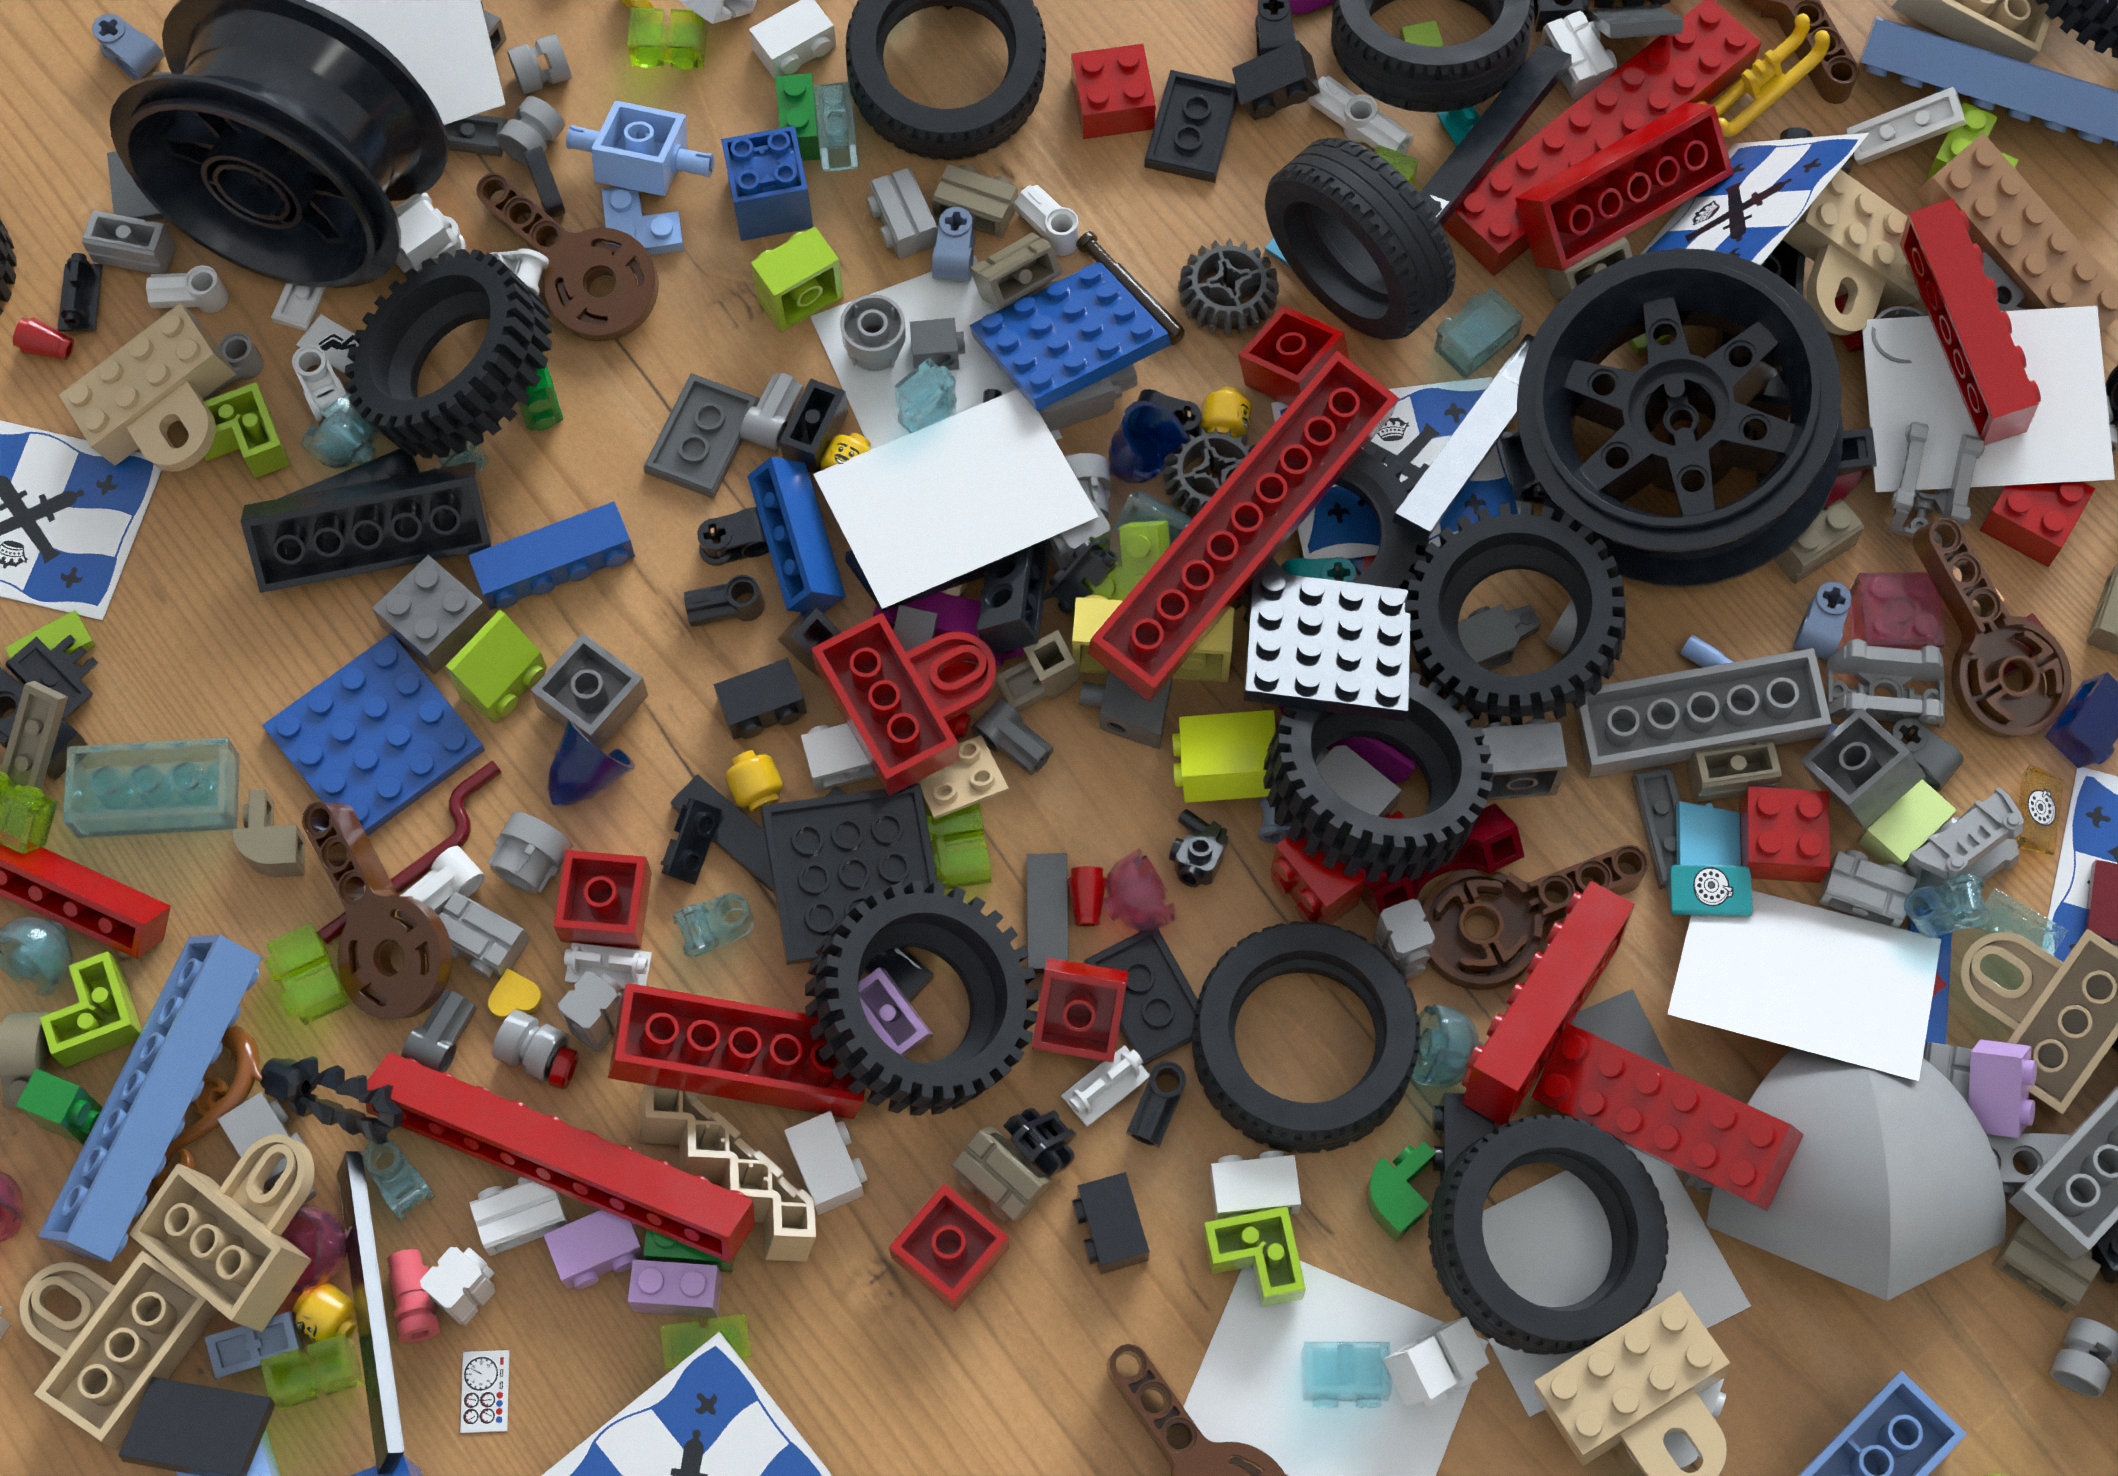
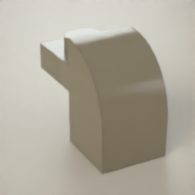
[996,630,1080,712]
[232,789,305,877]
[0,1012,51,1108]

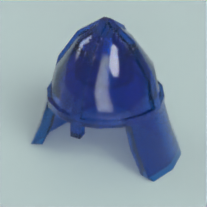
[1108,401,1188,483]
[547,719,635,806]

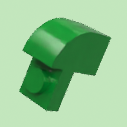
[1367,1141,1436,1242]

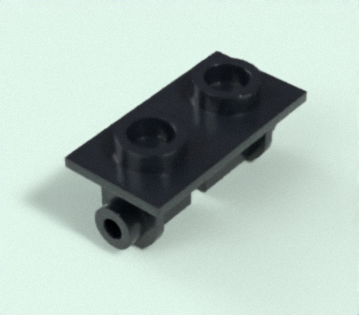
[58,253,103,332]
[1500,429,1548,504]
[1042,538,1118,614]
[660,798,722,885]

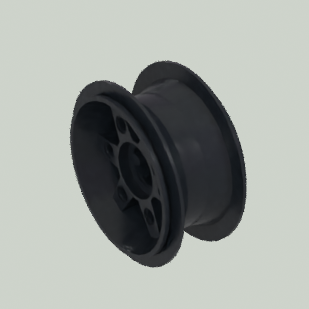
[109,0,449,288]
[1516,248,1843,588]

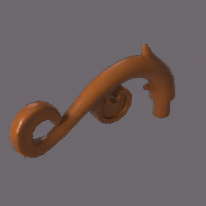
[151,1026,263,1191]

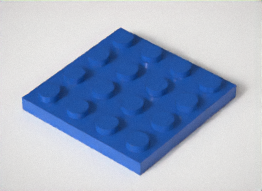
[969,262,1171,411]
[262,633,485,836]

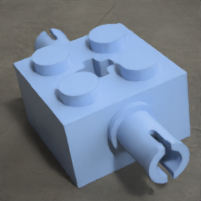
[566,100,715,196]

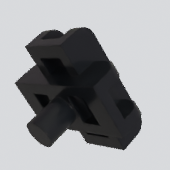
[1003,1108,1076,1178]

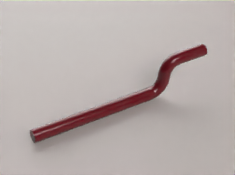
[318,760,502,944]

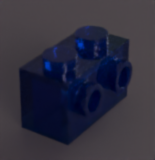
[2045,672,2118,768]

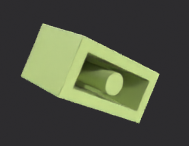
[1859,779,1957,867]

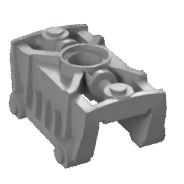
[1888,422,1985,544]
[1825,639,1945,728]
[1907,787,2024,911]

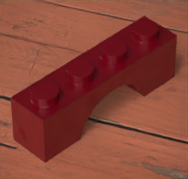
[1358,803,1525,919]

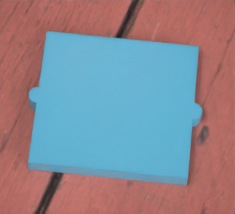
[1676,801,1741,866]

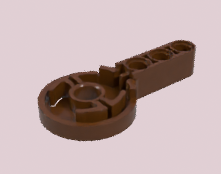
[1740,0,1859,104]
[476,173,659,341]
[1913,518,2072,738]
[302,802,452,1019]
[1422,845,1649,990]
[1107,1344,1286,1476]

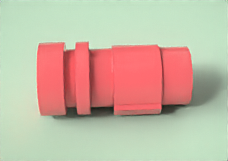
[387,1249,441,1343]

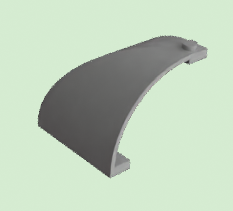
[1706,1048,2006,1301]

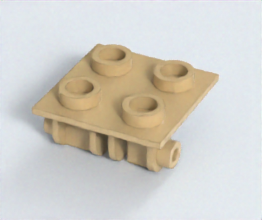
[915,735,1009,819]

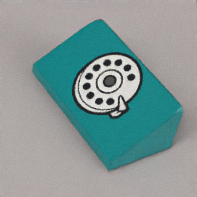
[1665,865,1753,916]

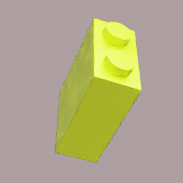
[1172,710,1276,803]

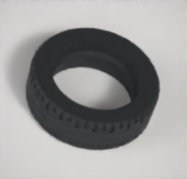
[845,0,1046,160]
[1331,0,1534,113]
[1265,138,1456,340]
[1192,921,1420,1153]
[1428,1114,1669,1355]

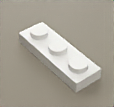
[1846,87,1967,166]

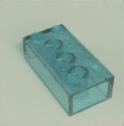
[63,737,240,838]

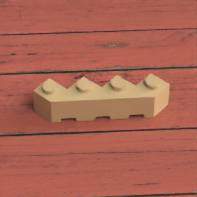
[638,1084,816,1262]

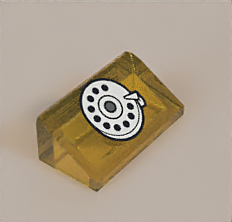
[2015,765,2064,855]

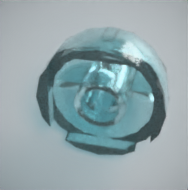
[301,393,378,469]
[0,916,73,996]
[1412,1004,1483,1088]

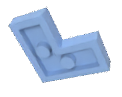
[601,187,684,255]

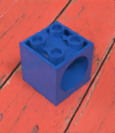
[721,126,813,241]

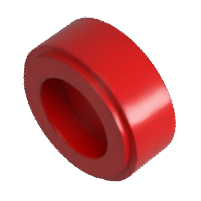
[548,1046,579,1089]

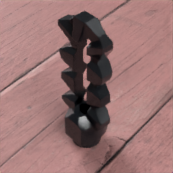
[260,1056,403,1145]

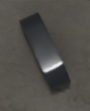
[523,146,566,218]

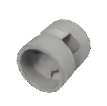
[507,33,572,95]
[496,96,565,166]
[492,1009,569,1082]
[2049,1317,2118,1398]

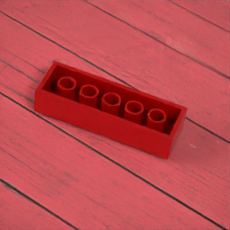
[1515,102,1734,271]
[1900,198,2041,445]
[1461,881,1635,1126]
[608,983,865,1119]
[1531,1023,1804,1211]

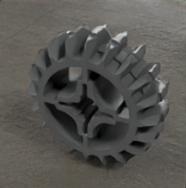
[1178,238,1279,337]
[1163,426,1256,518]

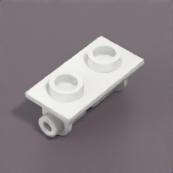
[564,943,652,989]
[1061,1045,1150,1127]

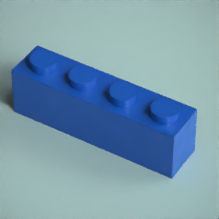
[747,457,846,614]
[468,501,635,610]

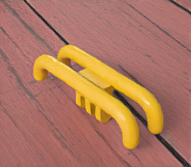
[1697,13,1830,137]

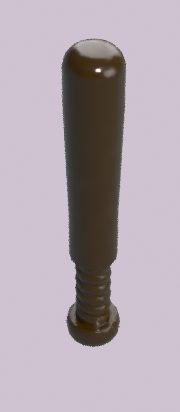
[1076,231,1185,345]

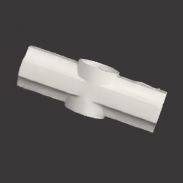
[1308,76,1413,162]

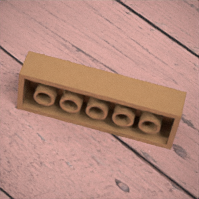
[1913,133,2118,333]

